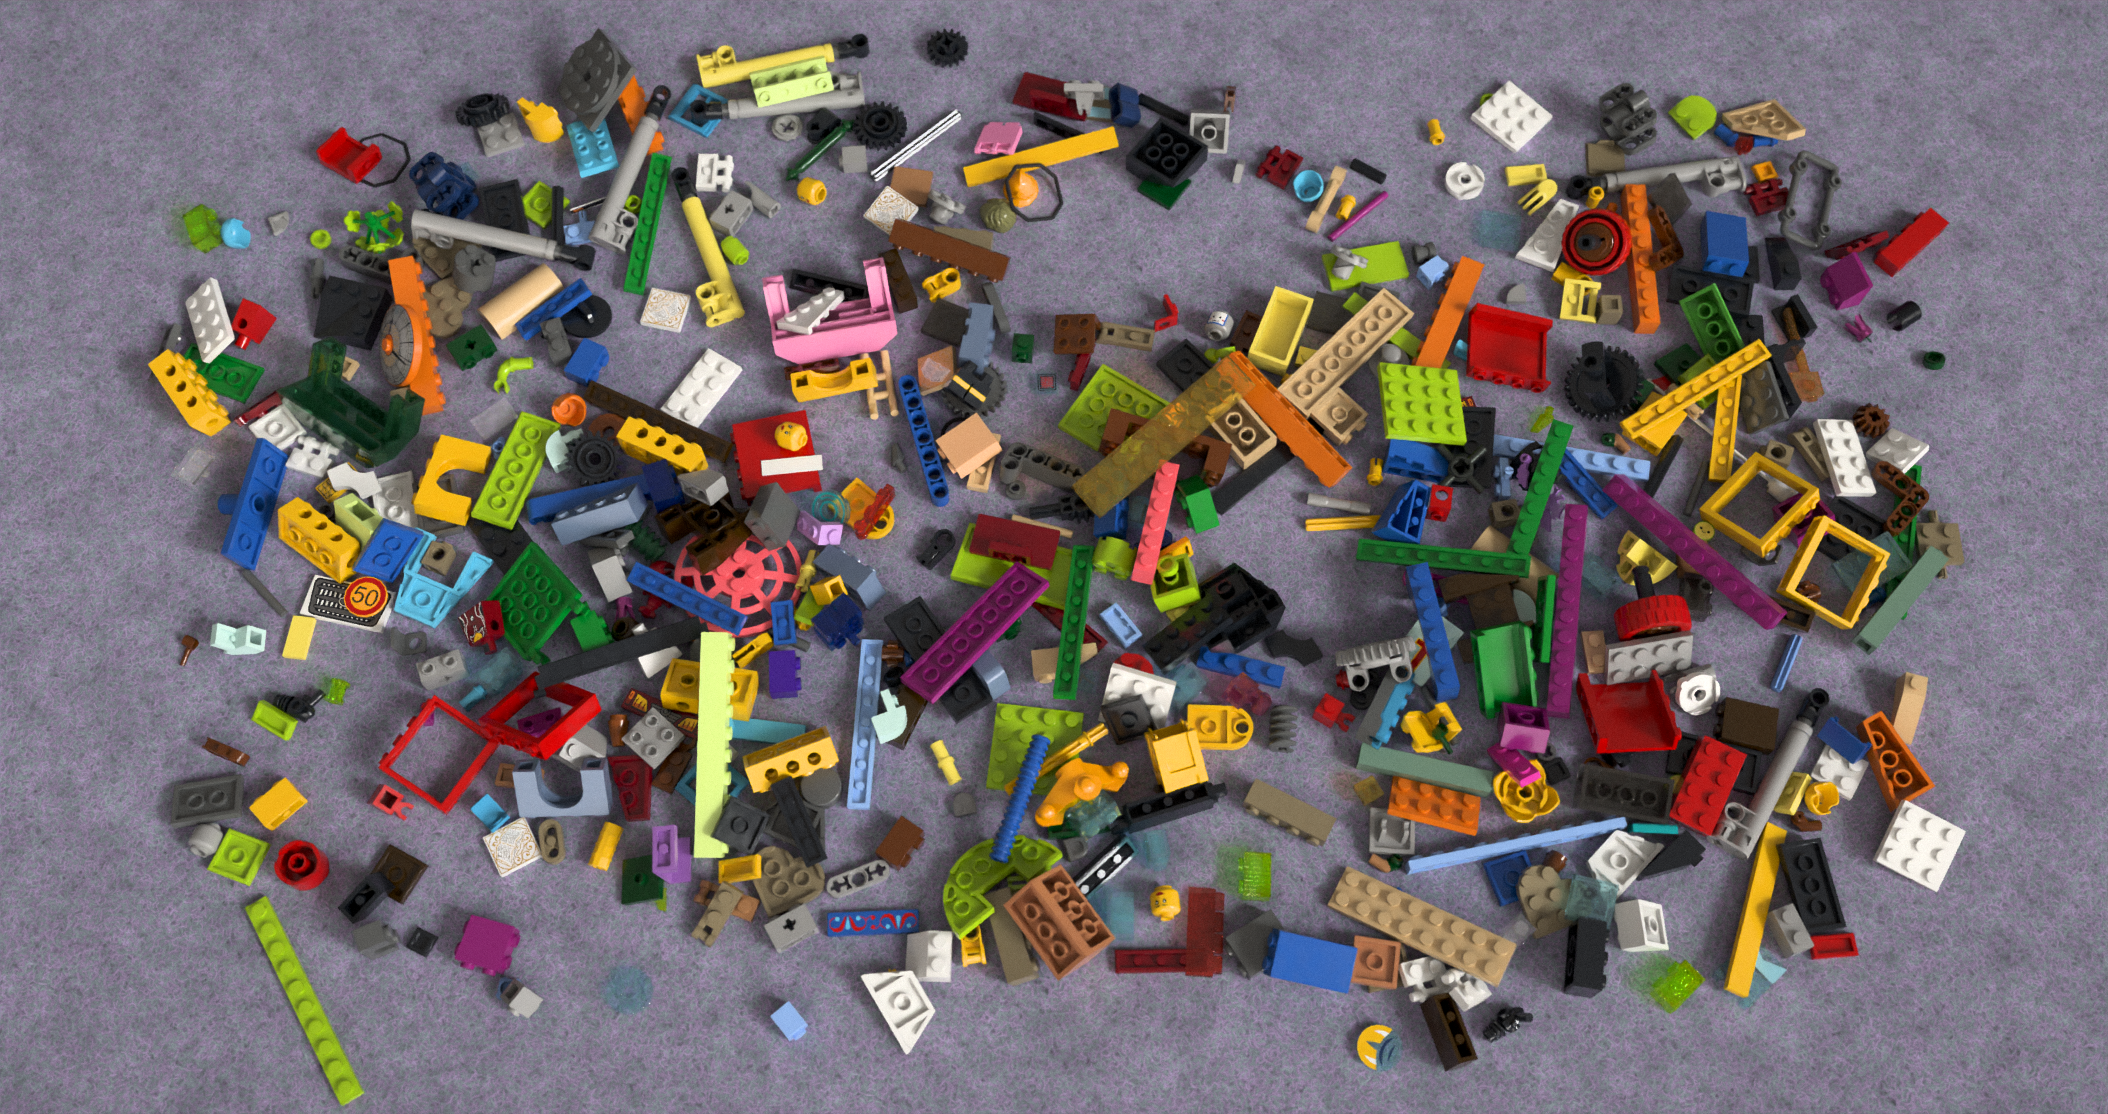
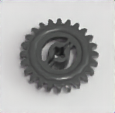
[940,362,1007,418]

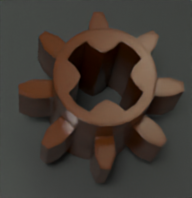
[1795,580,1821,603]
[881,640,904,667]

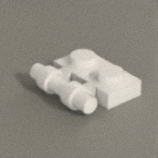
[696,154,734,193]
[285,436,340,480]
[1398,956,1453,1002]
[1441,968,1492,1012]

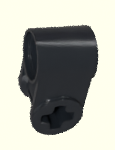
[806,108,841,144]

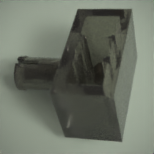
[1679,572,1713,622]

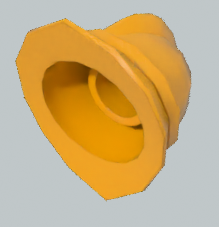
[1003,168,1039,208]

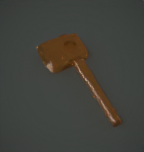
[1783,308,1824,403]

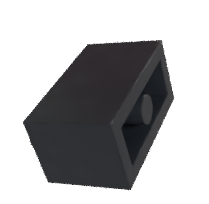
[338,871,395,924]

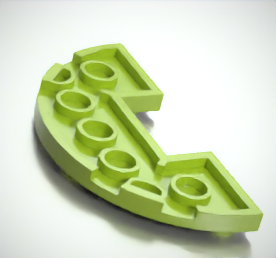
[943,835,1063,940]

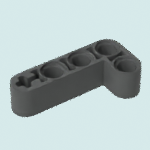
[338,245,425,285]
[999,442,1085,493]

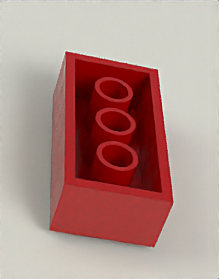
[1662,735,1747,836]

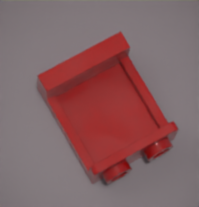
[316,127,382,184]

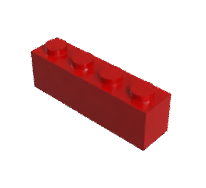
[1874,208,1949,277]

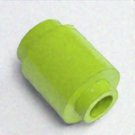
[721,236,749,265]

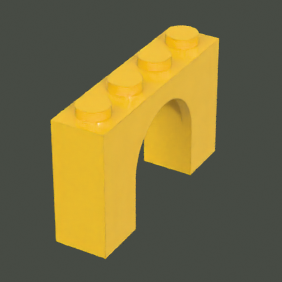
[411,434,491,526]

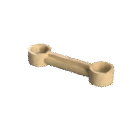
[1305,165,1347,233]

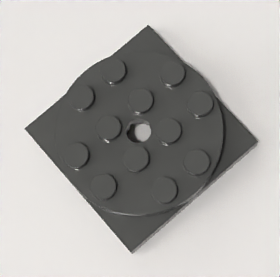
[557,28,638,133]

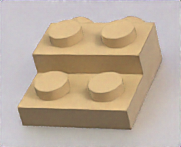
[1310,387,1369,447]

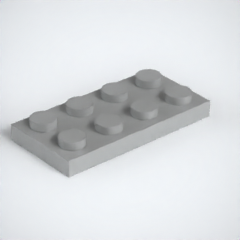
[1604,630,1693,685]

